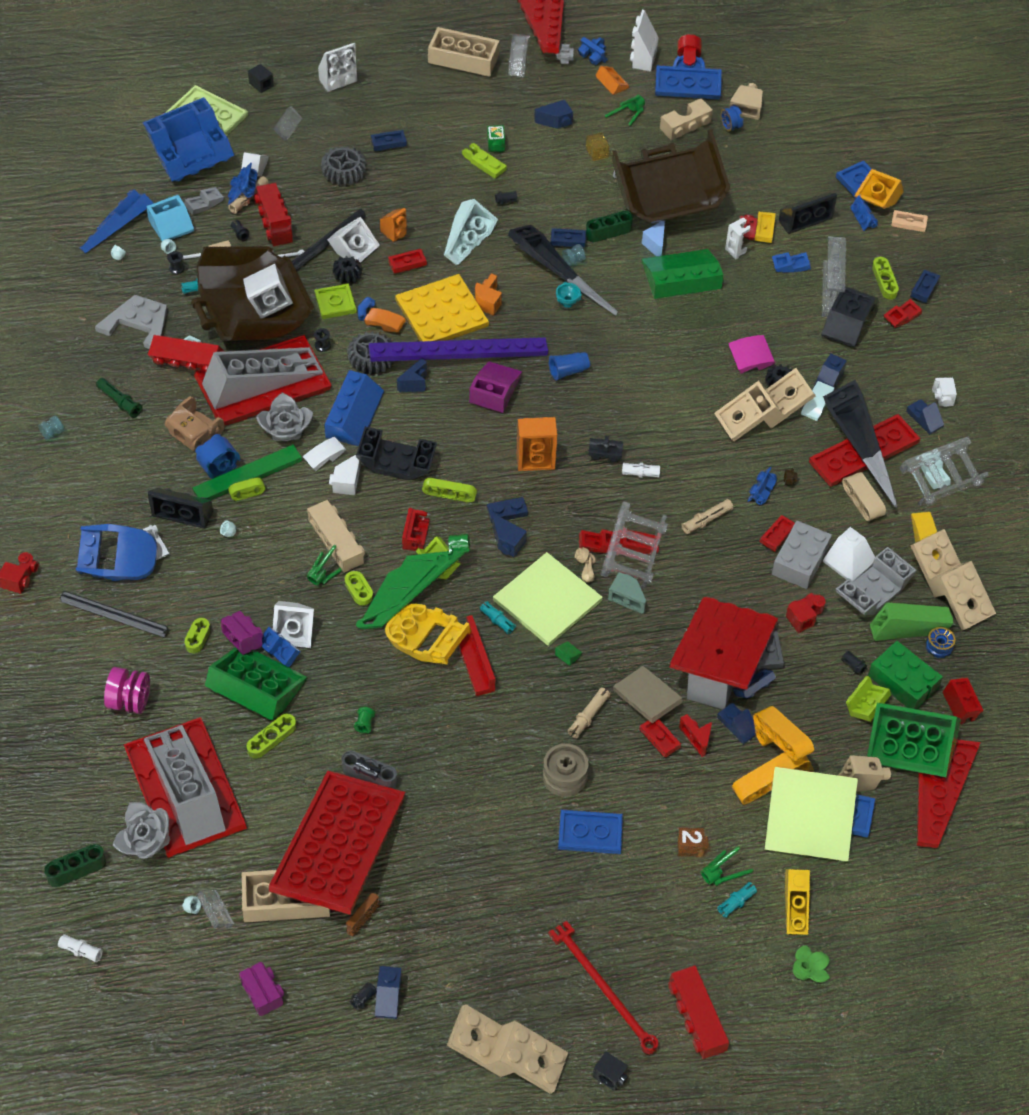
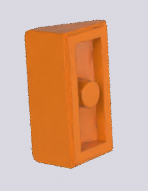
[596,66,630,94]

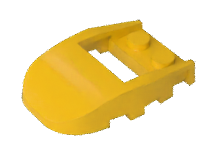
[385,604,471,664]

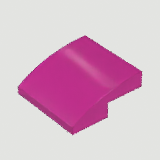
[728,335,775,374]

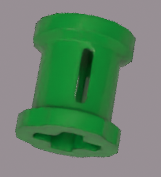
[354,707,375,733]

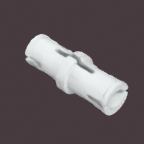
[622,463,660,478]
[58,934,103,962]

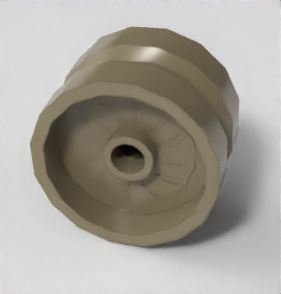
[543,744,588,797]

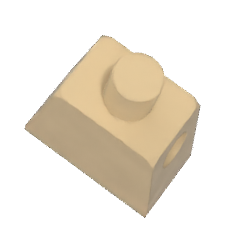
[729,83,762,120]
[838,756,891,792]

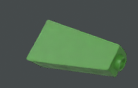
[870,602,953,641]

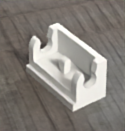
[725,217,751,259]

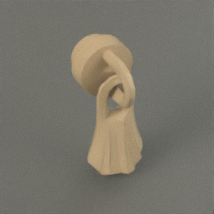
[575,547,596,583]

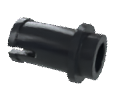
[495,191,517,205]
[231,220,249,241]
[841,650,867,674]
[353,758,381,780]
[349,982,377,1010]

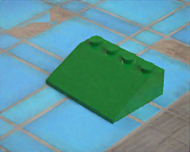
[641,249,723,299]
[205,647,307,720]
[867,702,961,777]

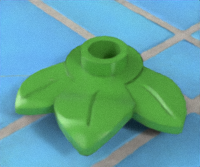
[793,945,830,982]

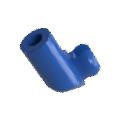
[358,297,375,321]

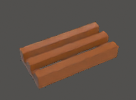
[346,893,379,937]

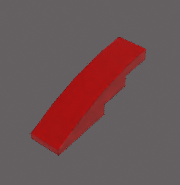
[579,529,659,554]

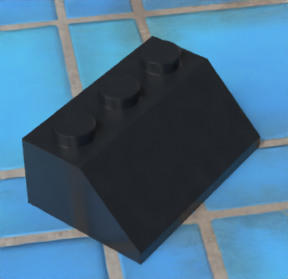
[778,193,837,234]
[148,488,213,529]

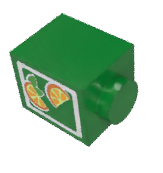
[487,125,505,152]

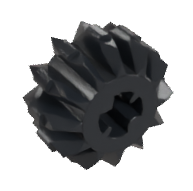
[332,255,362,284]
[765,364,793,390]

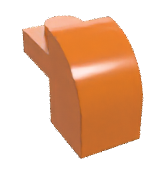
[475,273,502,316]

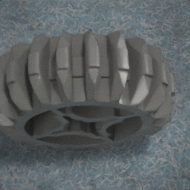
[321,146,367,186]
[347,330,394,375]

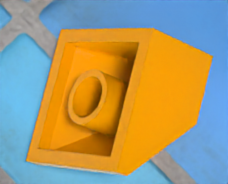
[854,169,904,208]

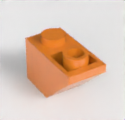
[380,208,407,242]

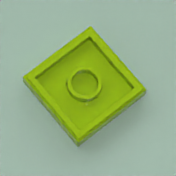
[314,283,357,320]

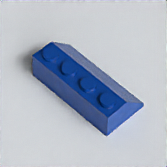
[324,370,384,447]

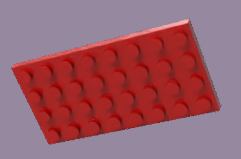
[269,771,405,915]

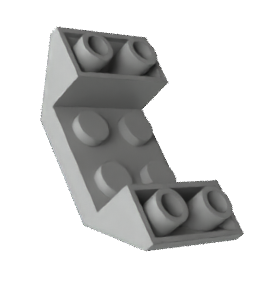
[835,547,916,615]

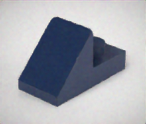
[397,358,427,392]
[906,399,944,435]
[717,703,756,745]

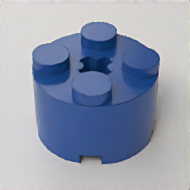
[195,434,240,479]

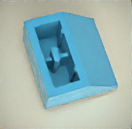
[146,195,194,241]

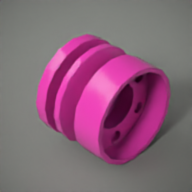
[104,667,150,714]

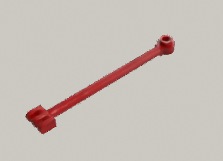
[548,921,658,1054]

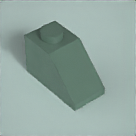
[608,572,646,614]

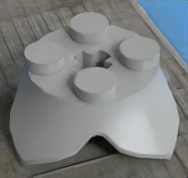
[256,393,313,441]
[113,802,170,859]

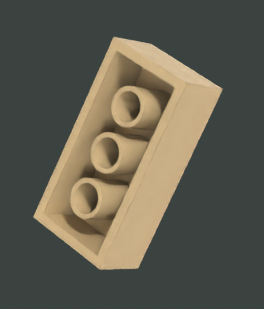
[428,27,499,76]
[242,870,330,922]

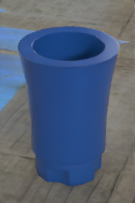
[549,352,590,380]

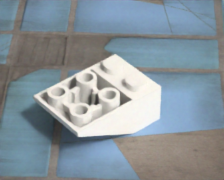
[630,10,659,71]
[318,43,357,92]

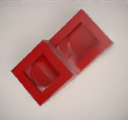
[883,299,922,328]

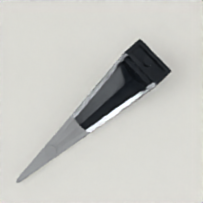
[507,224,618,316]
[823,380,897,508]

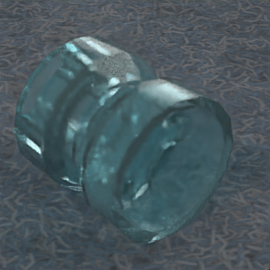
[562,244,586,266]
[38,415,64,440]

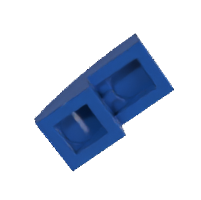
[772,252,811,272]
[262,627,301,667]

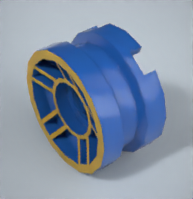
[721,105,743,131]
[926,627,956,658]

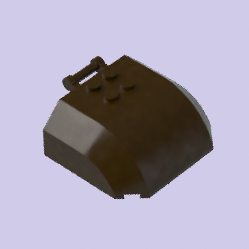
[612,129,730,224]
[191,246,314,340]

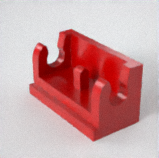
[402,508,430,551]
[943,678,983,724]

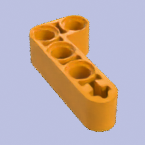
[753,706,814,761]
[732,752,814,805]

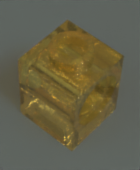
[586,132,609,161]

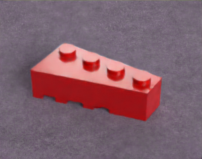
[254,183,293,247]

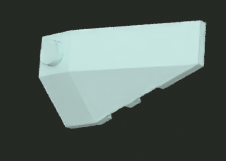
[444,199,498,265]

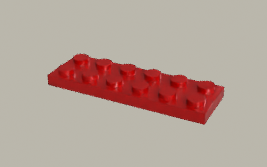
[809,414,920,487]

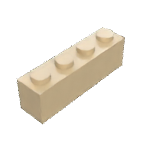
[307,500,365,573]

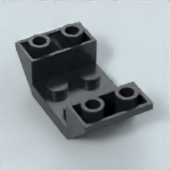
[821,286,879,348]
[356,426,437,480]

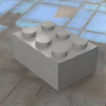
[772,520,832,589]

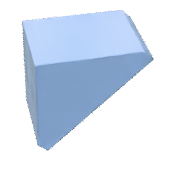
[642,221,665,256]

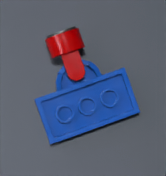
[655,34,722,99]

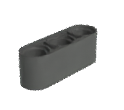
[341,751,397,789]

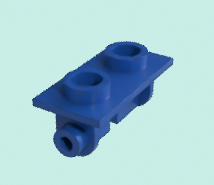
[850,195,878,231]
[747,467,777,505]

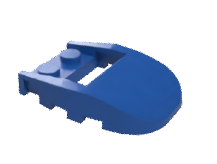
[76,524,158,581]

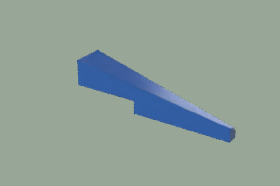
[80,189,154,253]

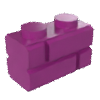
[221,611,263,655]
[239,962,285,1016]

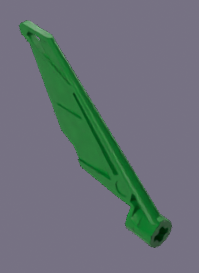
[356,534,470,630]

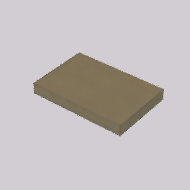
[613,666,682,723]

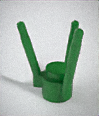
[605,95,645,126]
[307,545,342,586]
[700,846,754,886]

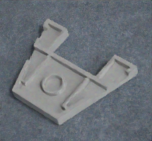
[95,295,167,349]

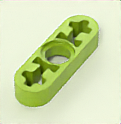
[872,257,899,300]
[422,478,477,502]
[246,714,296,759]

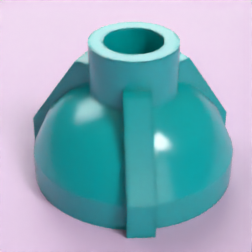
[556,282,582,308]

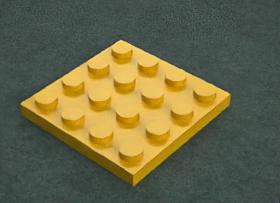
[395,274,489,341]

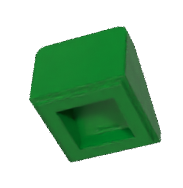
[555,641,583,666]

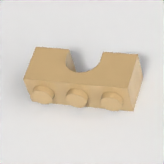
[660,98,713,140]

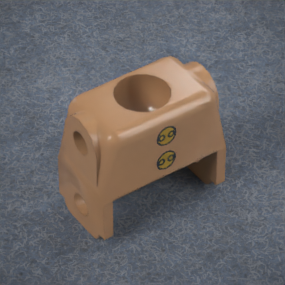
[165,396,224,451]

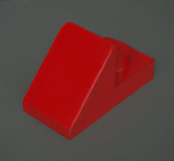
[679,714,712,757]

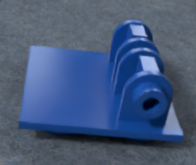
[228,162,258,205]

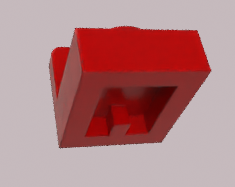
[740,215,758,240]

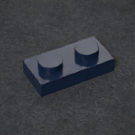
[371,130,407,151]
[551,228,586,248]
[910,269,940,303]
[487,497,528,523]
[733,669,776,699]

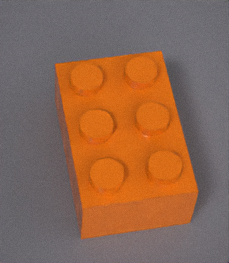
[516,417,557,471]

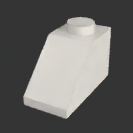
[242,153,269,176]
[329,455,361,495]

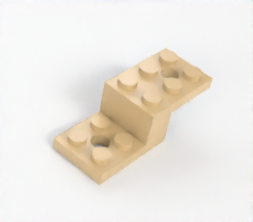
[714,368,816,442]
[910,529,996,630]
[447,1004,568,1094]

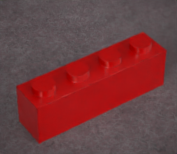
[148,335,225,372]
[668,965,729,1059]

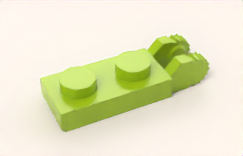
[462,143,507,179]

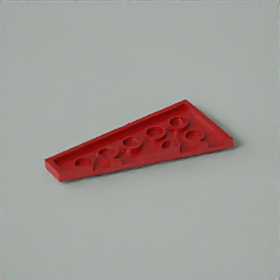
[517,0,564,54]
[917,739,981,848]

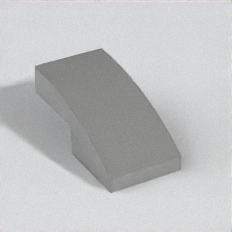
[184,187,224,215]

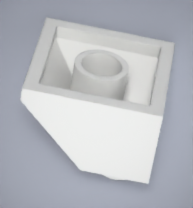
[328,217,380,262]
[823,527,875,581]
[273,601,314,648]

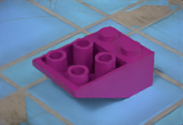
[469,361,522,413]

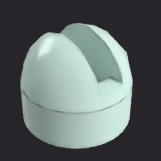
[161,239,176,254]
[111,245,127,260]
[220,520,236,537]
[182,896,201,914]

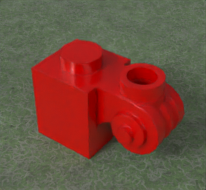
[0,552,39,594]
[786,593,826,633]

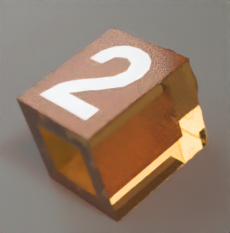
[677,828,708,857]

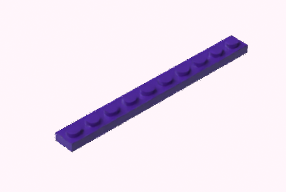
[368,337,548,362]

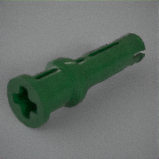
[96,378,143,418]

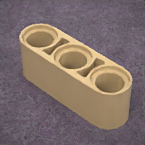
[842,472,886,521]

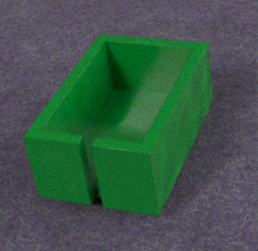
[868,641,943,709]

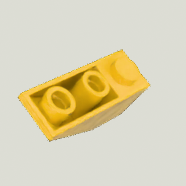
[785,869,810,935]

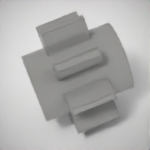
[557,44,573,64]

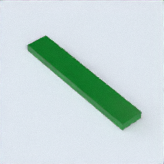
[192,445,302,500]

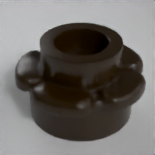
[784,468,797,486]

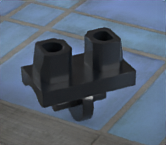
[588,435,623,462]

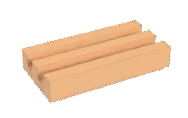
[891,210,928,232]

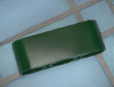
[585,211,633,242]
[44,844,106,887]

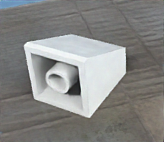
[243,264,293,319]

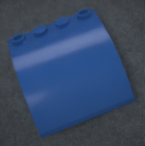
[143,97,234,181]

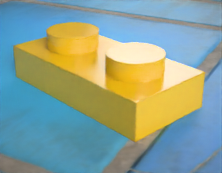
[755,211,775,243]

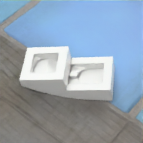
[303,437,346,471]

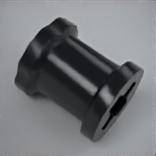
[167,251,185,274]
[314,328,331,352]

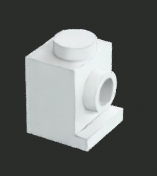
[932,378,957,407]

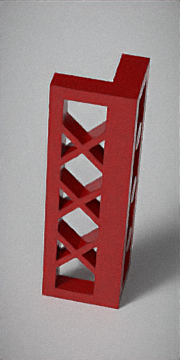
[458,615,495,696]

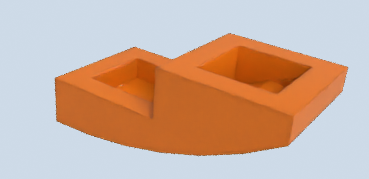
[364,308,406,332]

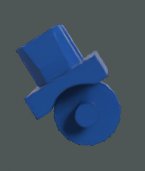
[578,37,608,66]

